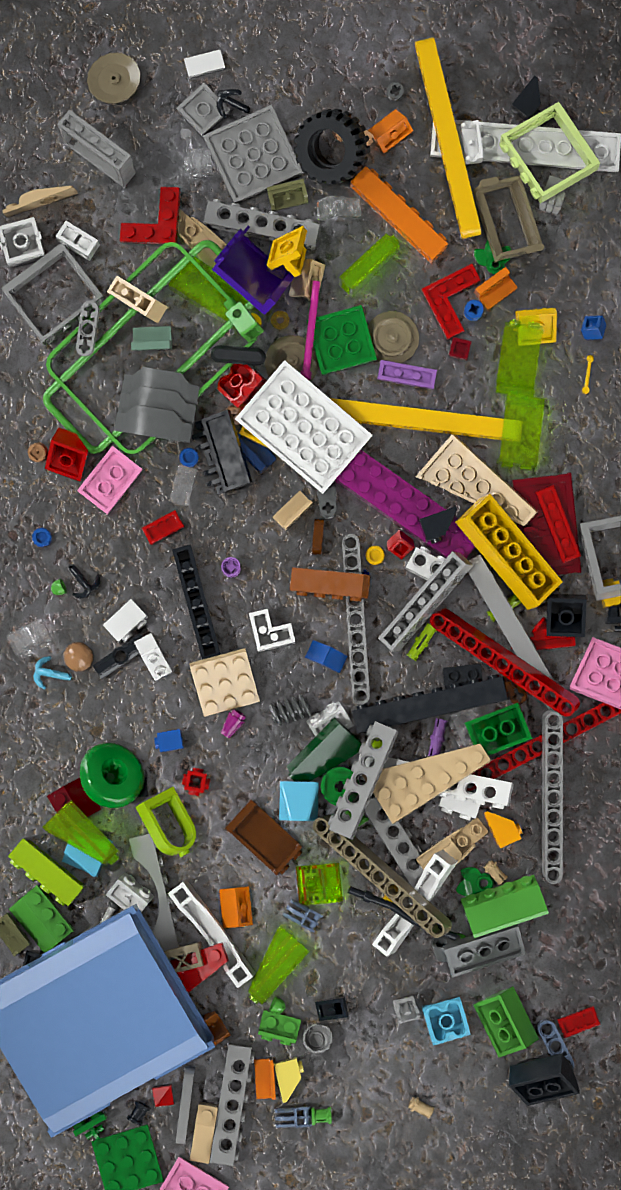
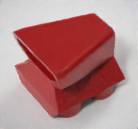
[217,364,267,410]

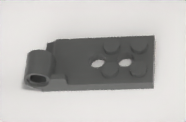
[431,924,526,978]

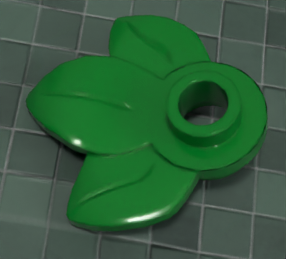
[474,240,511,275]
[456,867,494,896]

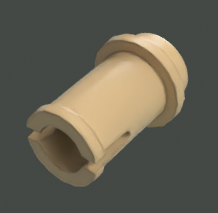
[483,860,507,885]
[408,1097,434,1119]

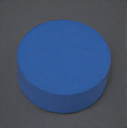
[179,448,199,468]
[32,528,52,547]

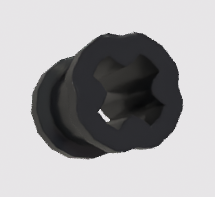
[127,1100,151,1126]

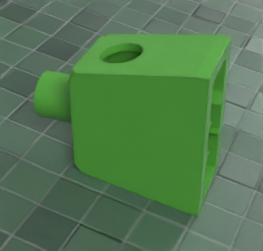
[224,297,264,343]

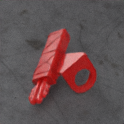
[511,617,576,650]

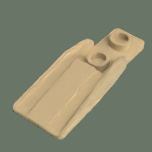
[2,186,78,217]
[177,208,227,273]
[416,818,488,870]

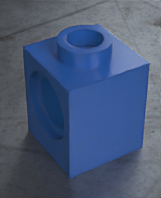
[154,729,184,753]

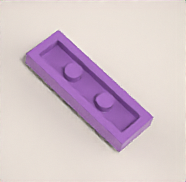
[377,360,437,390]

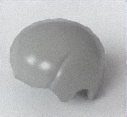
[303,1024,333,1054]

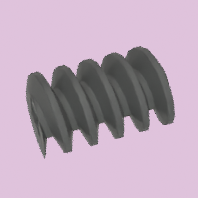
[269,694,312,726]

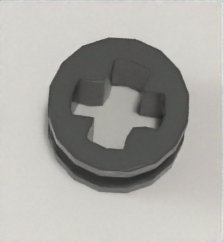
[387,82,404,101]

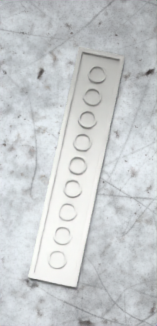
[430,120,621,172]

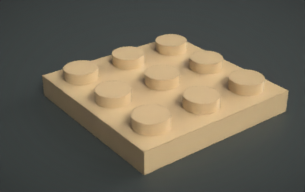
[189,648,260,717]

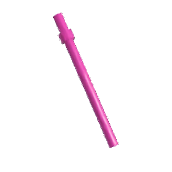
[300,281,320,381]

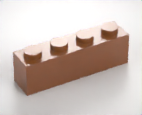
[290,567,370,602]

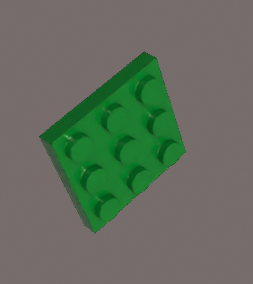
[307,305,377,376]
[91,1124,164,1190]

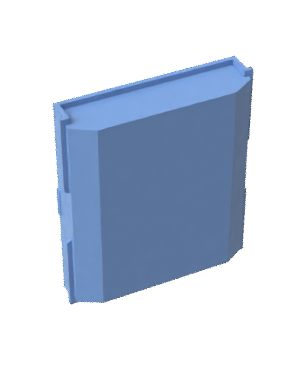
[0,904,215,1138]

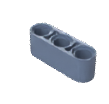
[537,1019,574,1068]

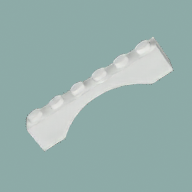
[372,850,458,957]
[168,879,256,988]

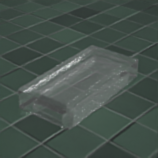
[169,465,197,507]

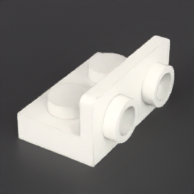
[306,702,354,737]
[106,872,154,912]

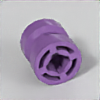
[221,557,241,578]

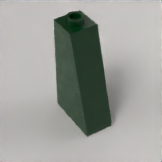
[286,717,362,782]

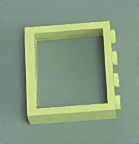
[499,102,600,203]

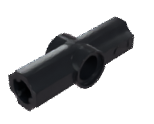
[92,633,143,679]

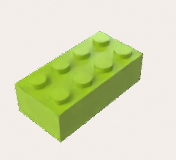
[8,838,87,906]

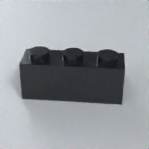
[509,1054,580,1106]

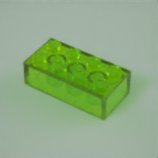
[168,257,248,329]

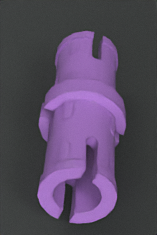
[427,718,448,756]

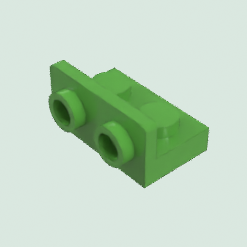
[258,1010,301,1046]

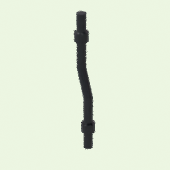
[348,886,457,941]

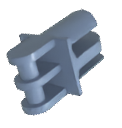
[282,898,323,933]
[274,1106,312,1128]

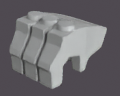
[538,176,566,215]
[393,995,420,1024]

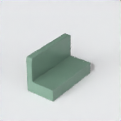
[131,326,172,351]

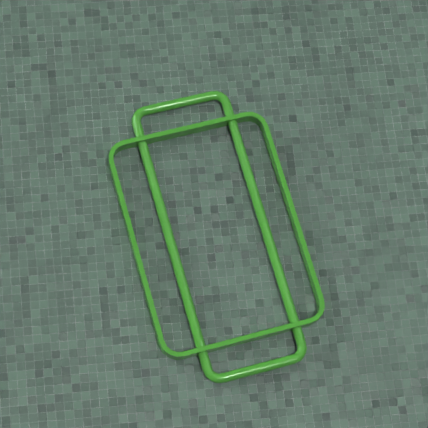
[43,240,258,454]

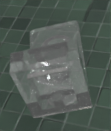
[316,196,361,220]

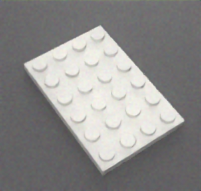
[235,360,373,494]

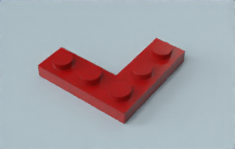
[120,187,181,244]
[421,264,481,340]

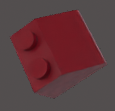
[47,777,102,829]

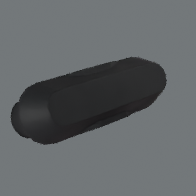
[211,345,266,366]

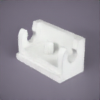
[458,120,483,165]

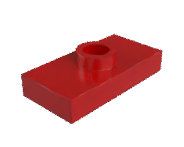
[142,510,184,545]
[557,1006,601,1038]

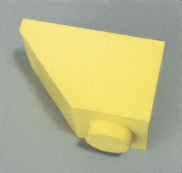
[274,1057,304,1103]

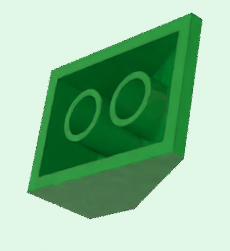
[464,703,532,756]

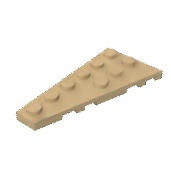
[416,434,538,526]
[362,744,492,824]

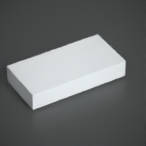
[184,50,225,78]

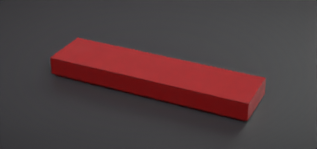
[535,485,581,563]

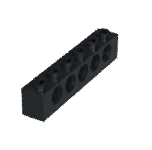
[172,544,221,660]

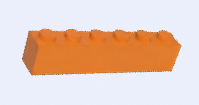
[350,166,448,264]

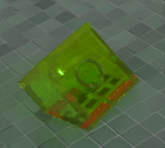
[296,863,343,905]

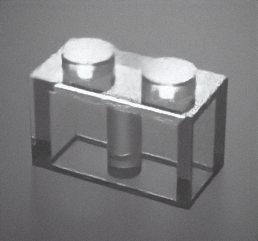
[6,618,52,658]

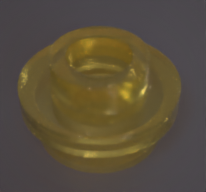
[271,310,290,330]

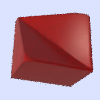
[387,530,415,560]
[152,1084,175,1107]

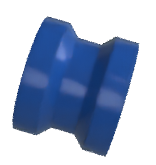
[464,300,484,321]

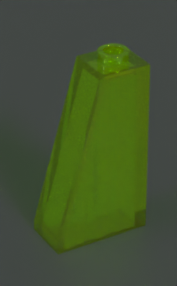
[339,233,400,298]
[42,800,120,866]
[248,925,309,1004]

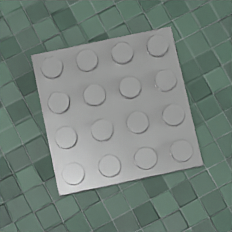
[203,105,303,203]

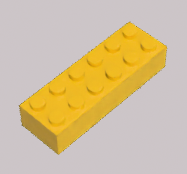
[455,494,563,610]

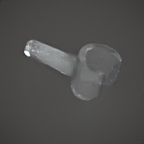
[181,129,193,155]
[160,778,185,795]

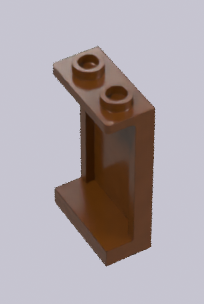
[225,800,303,876]

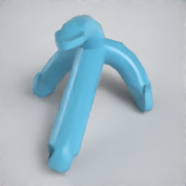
[33,656,72,689]

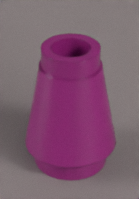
[221,709,246,738]

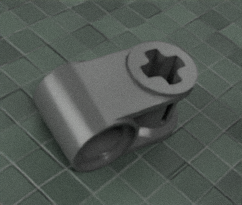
[316,481,337,519]

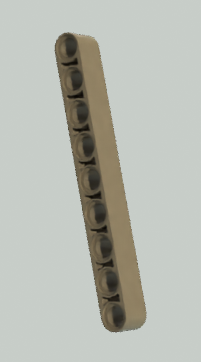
[313,815,452,938]

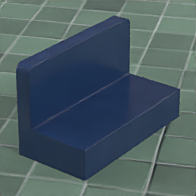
[239,437,276,474]

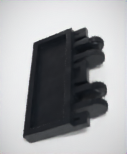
[192,410,253,495]

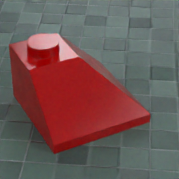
[45,427,88,482]

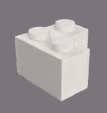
[249,609,295,652]

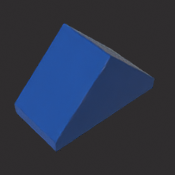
[305,640,348,673]

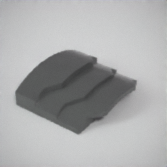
[114,367,200,443]

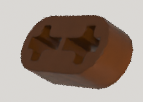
[312,519,324,555]
[502,676,527,705]

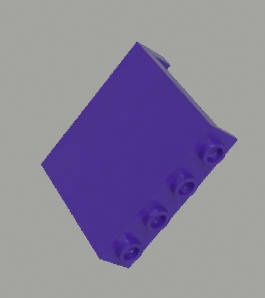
[212,225,295,315]

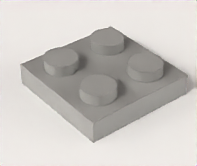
[176,83,230,137]

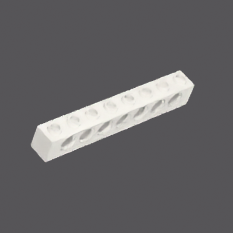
[359,754,514,809]

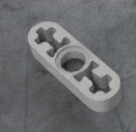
[76,301,100,357]

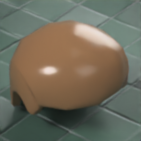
[63,642,93,671]

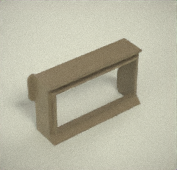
[472,175,544,263]

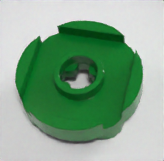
[321,767,360,806]

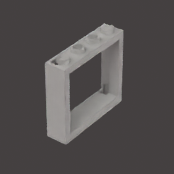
[57,110,135,188]
[1,243,104,345]
[579,516,621,601]

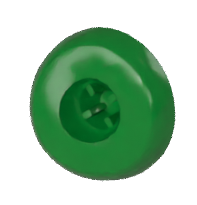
[80,743,145,808]

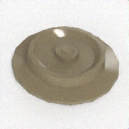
[87,53,141,104]
[368,311,419,363]
[265,335,319,382]

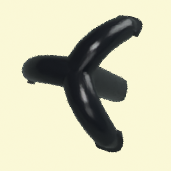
[216,89,250,119]
[68,564,100,599]

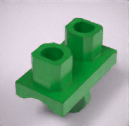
[73,1111,108,1140]

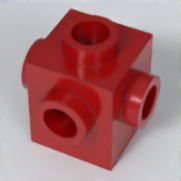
[182,768,210,796]

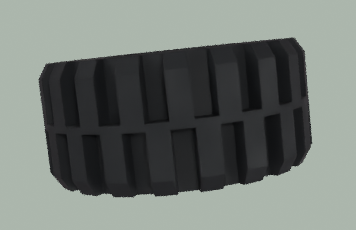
[294,109,370,185]

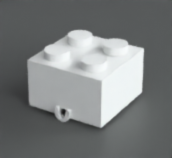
[0,217,45,268]

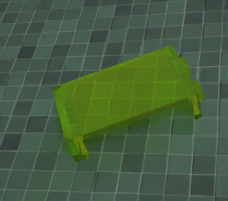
[495,320,544,397]
[496,393,545,471]

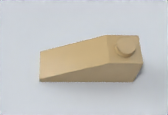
[107,276,168,323]
[190,1102,219,1164]

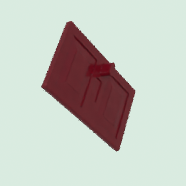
[512,472,582,575]

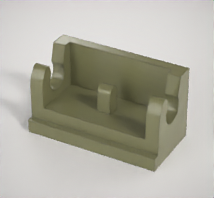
[267,179,308,211]
[0,913,32,957]

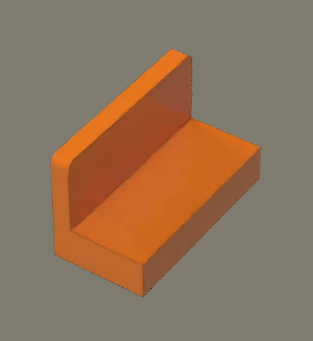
[367,109,414,153]
[474,267,517,310]
[219,886,253,928]
[254,1058,276,1100]

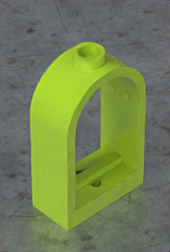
[135,787,196,858]

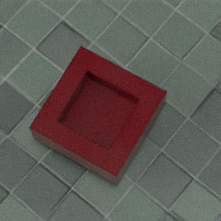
[448,337,472,361]

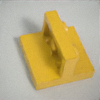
[267,226,307,277]
[515,308,557,346]

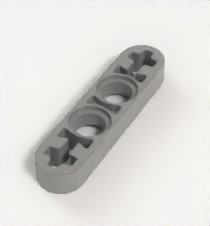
[176,1067,195,1144]

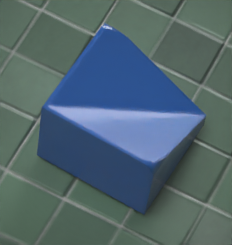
[581,315,606,340]

